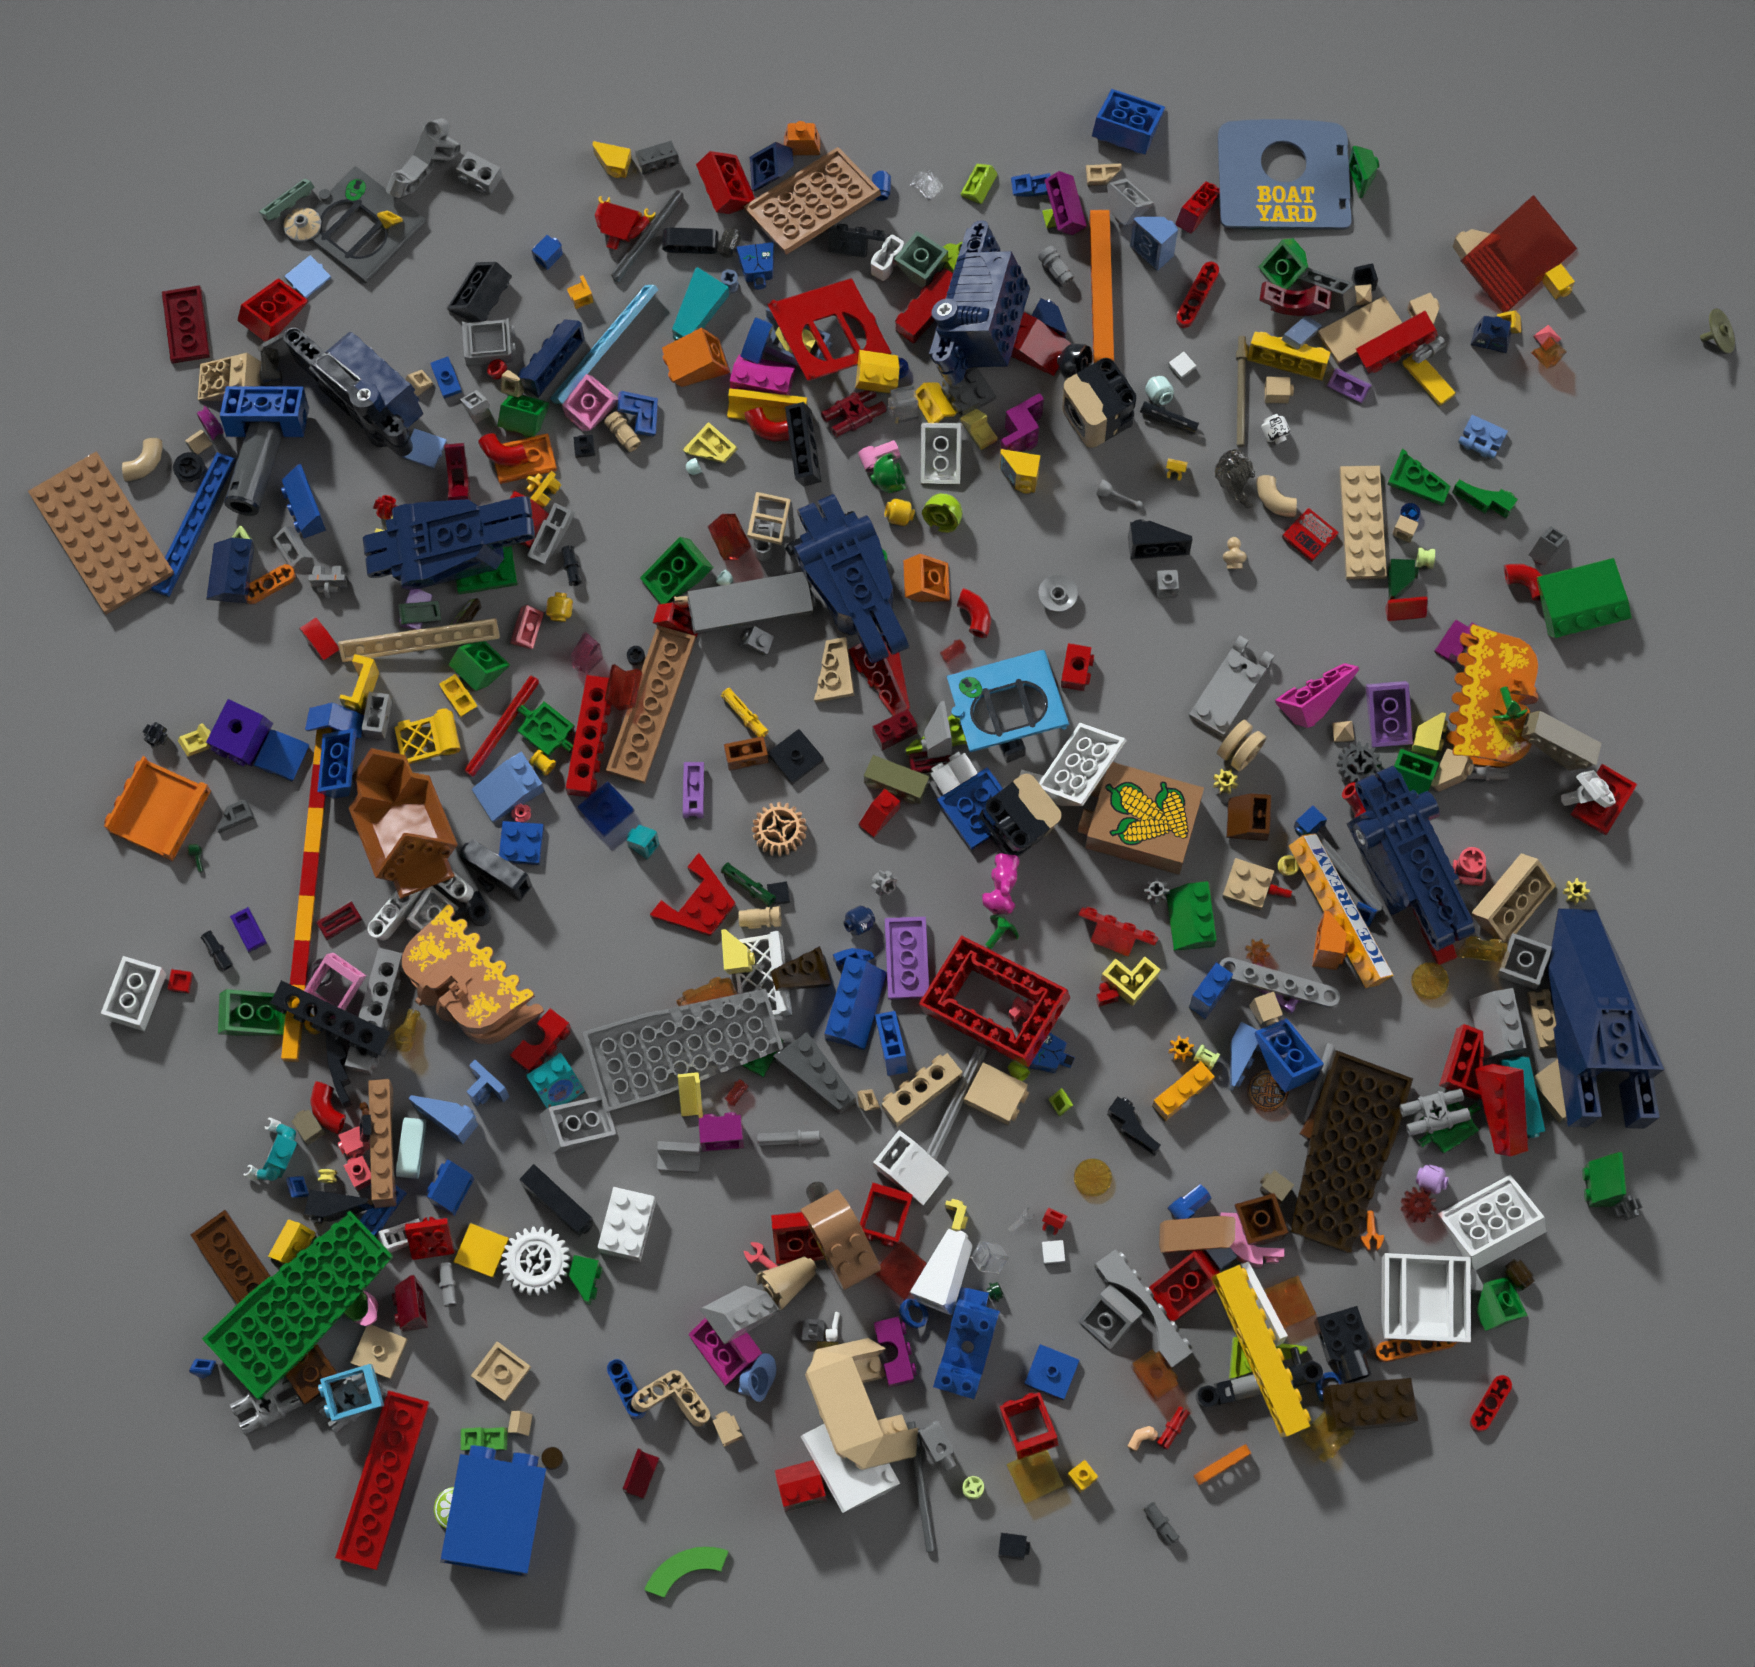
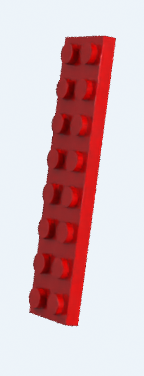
[335,1390,430,1571]

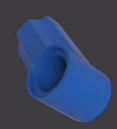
[1167,1184,1212,1220]

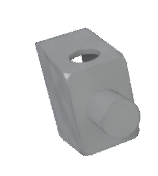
[918,1421,956,1471]

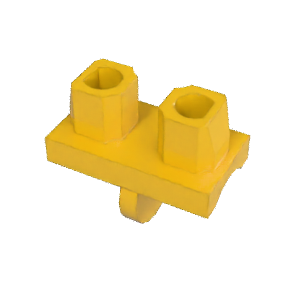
[526,471,561,509]

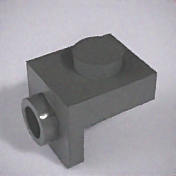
[739,626,774,655]

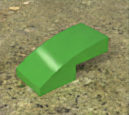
[461,1427,508,1451]

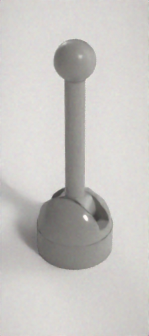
[1096,480,1143,509]

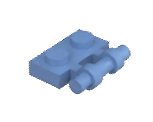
[1458,415,1508,459]

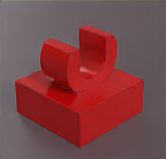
[1096,982,1119,1007]
[1042,1208,1068,1235]

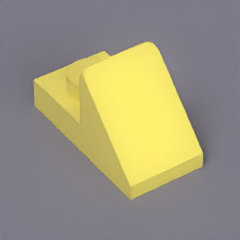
[960,409,998,450]

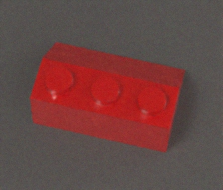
[696,151,755,214]
[771,1212,825,1264]

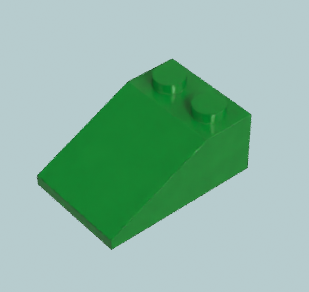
[640,537,714,604]
[218,989,286,1036]
[1582,1152,1626,1207]

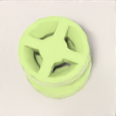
[1416,548,1435,569]
[962,1476,984,1500]

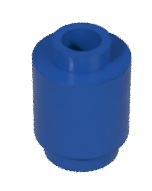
[872,171,891,201]

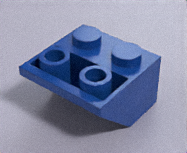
[427,1159,474,1216]

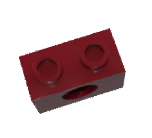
[872,709,918,751]

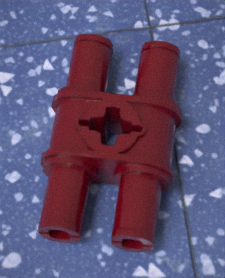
[821,390,887,438]

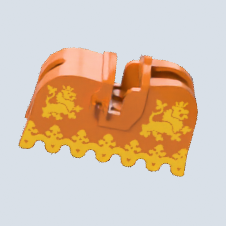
[1443,624,1538,768]

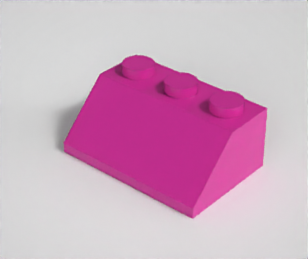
[730,354,796,395]
[688,1318,763,1386]

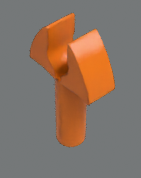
[1360,1211,1384,1251]

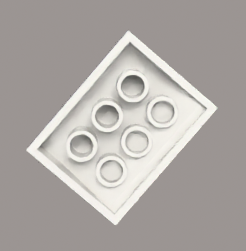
[1039,723,1126,806]
[1438,1175,1547,1271]
[800,1424,900,1513]

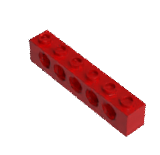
[566,675,615,798]

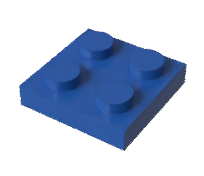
[499,821,544,865]

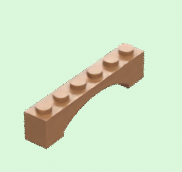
[368,1079,396,1208]

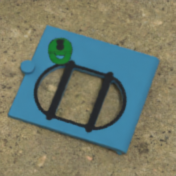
[946,650,1069,752]

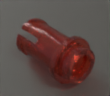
[940,639,966,663]
[724,1079,749,1107]

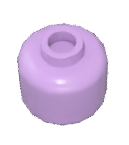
[1416,1164,1449,1195]

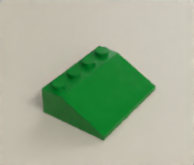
[1536,558,1632,638]

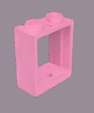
[304,953,367,1019]

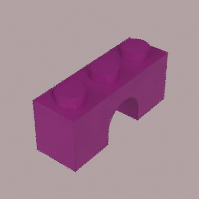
[874,1316,917,1388]

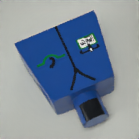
[737,242,774,290]
[1025,1033,1075,1073]

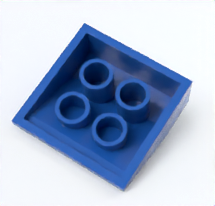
[1092,89,1165,155]

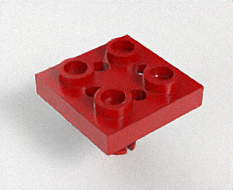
[405,1217,454,1260]

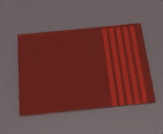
[1460,195,1577,313]

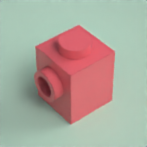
[338,1126,370,1158]
[343,1156,371,1191]

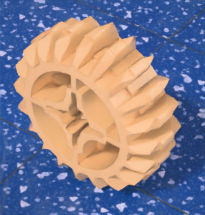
[752,802,807,857]

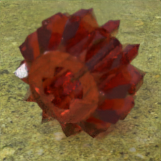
[1400,1187,1437,1223]

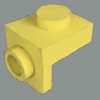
[178,723,211,757]
[945,1199,968,1232]

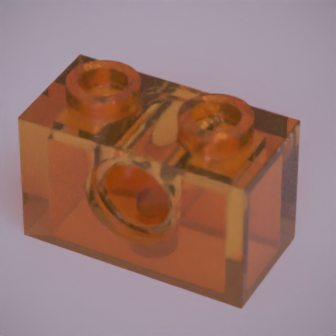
[1131,1349,1178,1402]

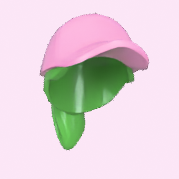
[344,1291,378,1326]

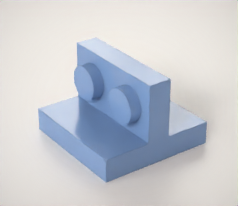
[466,1060,510,1106]

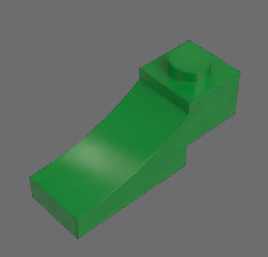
[1452,479,1518,518]

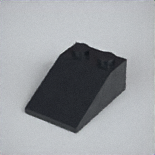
[1128,519,1193,560]

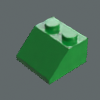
[497,395,550,437]
[449,641,510,691]

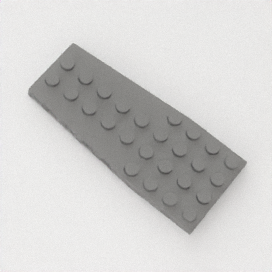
[582,989,783,1112]

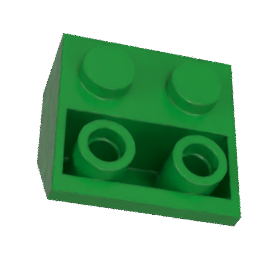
[1394,749,1439,794]

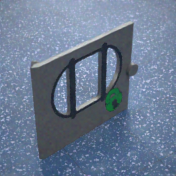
[299,166,427,283]

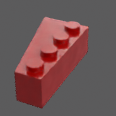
[1475,1064,1528,1157]

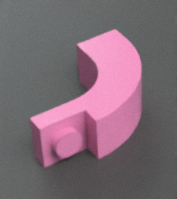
[1219,1212,1284,1268]

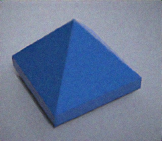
[1356,902,1377,927]
[286,1176,309,1198]
[189,1359,216,1379]

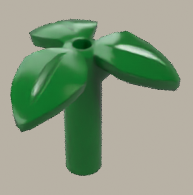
[1493,687,1528,721]
[985,914,1019,949]

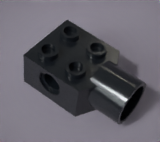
[1314,1306,1372,1384]

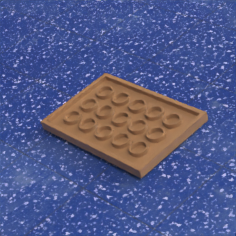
[743,147,881,255]

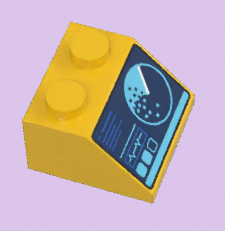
[1000,449,1040,494]

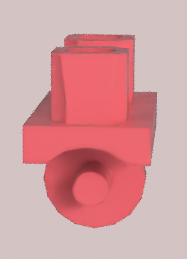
[1008,997,1037,1028]

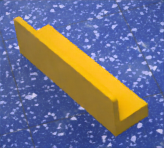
[727,388,808,422]

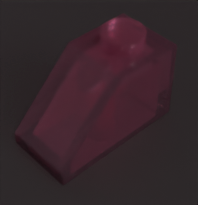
[571,632,603,675]

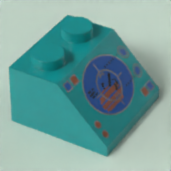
[526,1053,586,1108]

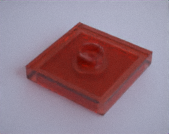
[874,1241,927,1300]

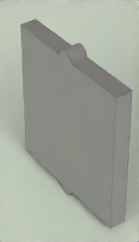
[258,331,286,352]

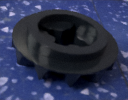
[173,452,205,482]

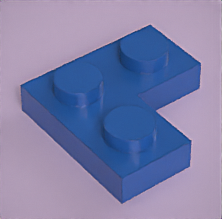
[617,391,658,437]

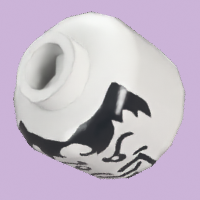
[1261,414,1290,445]

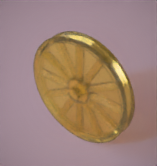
[1411,962,1449,999]
[1074,1159,1112,1197]

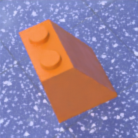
[662,327,730,387]

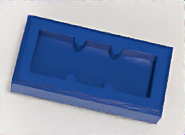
[430,357,462,399]

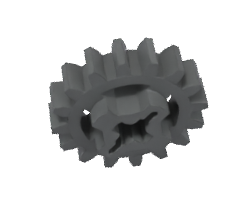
[1337,742,1382,783]

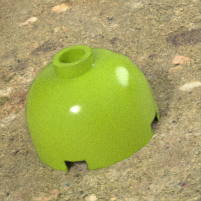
[922,493,963,533]

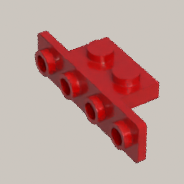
[1079,907,1159,957]

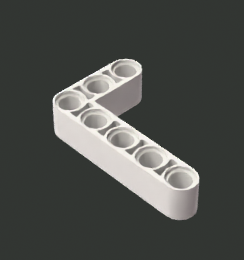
[368,870,474,941]

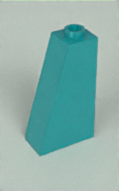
[672,267,729,341]
[1499,1056,1545,1138]

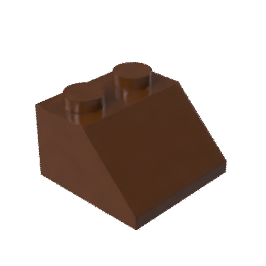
[1234,1193,1288,1245]

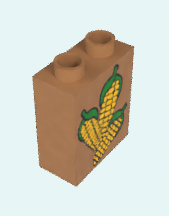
[1078,762,1204,875]

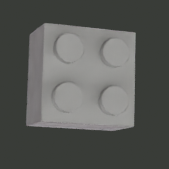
[1496,933,1552,991]

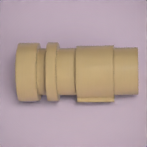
[604,411,641,452]
[739,906,782,929]

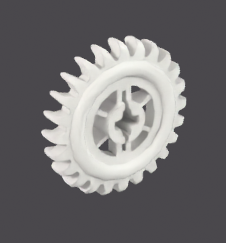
[501,1226,571,1296]

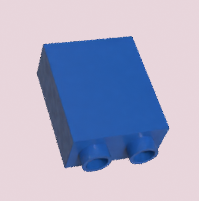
[440,1445,546,1577]

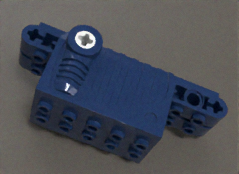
[929,220,1030,385]
[1347,766,1475,951]

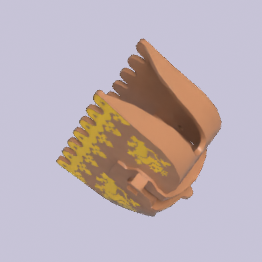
[402,904,544,1044]

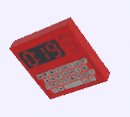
[1282,508,1339,562]

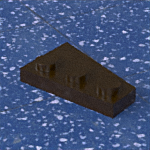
[770,946,831,991]

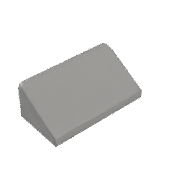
[272,526,312,569]

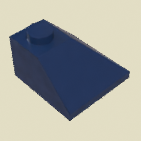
[750,142,794,192]

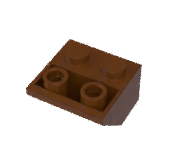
[1226,793,1271,841]

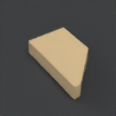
[1086,164,1122,186]

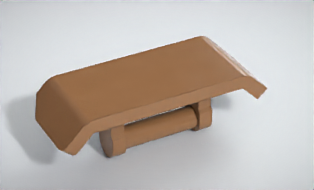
[1159,1216,1235,1253]

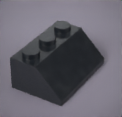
[447,262,512,323]

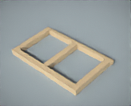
[747,492,791,545]

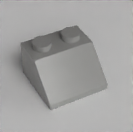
[1079,1284,1143,1350]

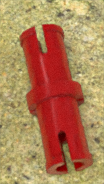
[1157,1406,1191,1450]

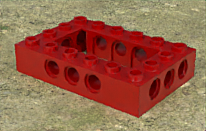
[919,935,1070,1068]

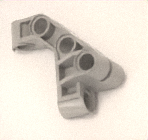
[386,118,461,198]

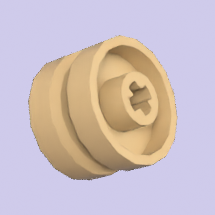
[1217,720,1267,772]

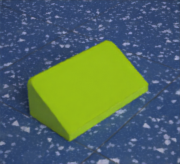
[960,164,997,204]

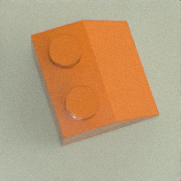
[903,554,950,602]

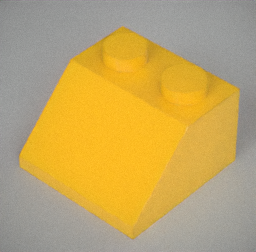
[855,350,900,394]

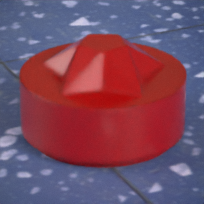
[487,359,507,379]

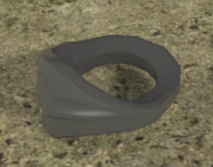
[307,957,336,986]

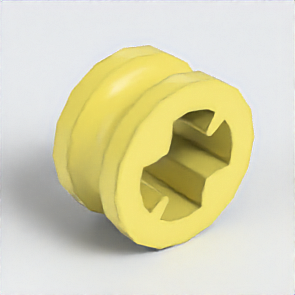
[318,1169,337,1183]

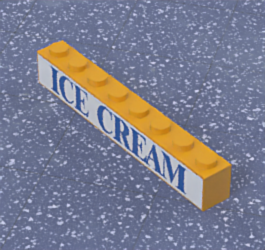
[1289,833,1394,988]

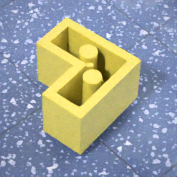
[1101,957,1161,1006]

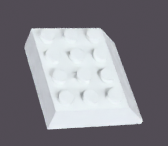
[1381,1253,1471,1343]

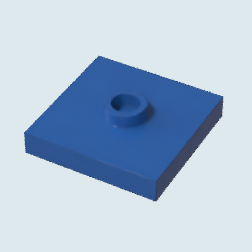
[1024,1344,1079,1400]

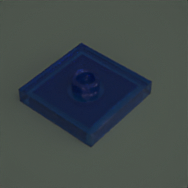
[577,781,635,837]

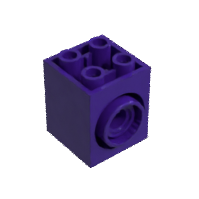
[206,699,273,767]

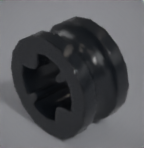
[627,646,645,665]

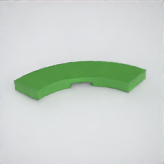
[644,1547,729,1598]

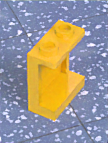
[339,654,379,715]

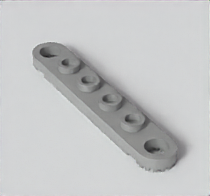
[1220,957,1340,1008]

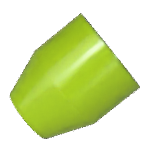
[1008,1061,1030,1082]

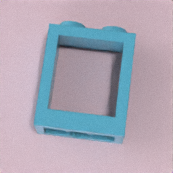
[318,1364,384,1421]

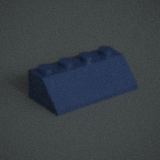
[518,319,585,398]

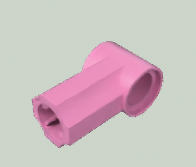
[858,440,900,472]

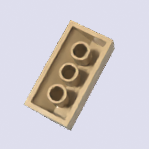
[1471,853,1556,945]

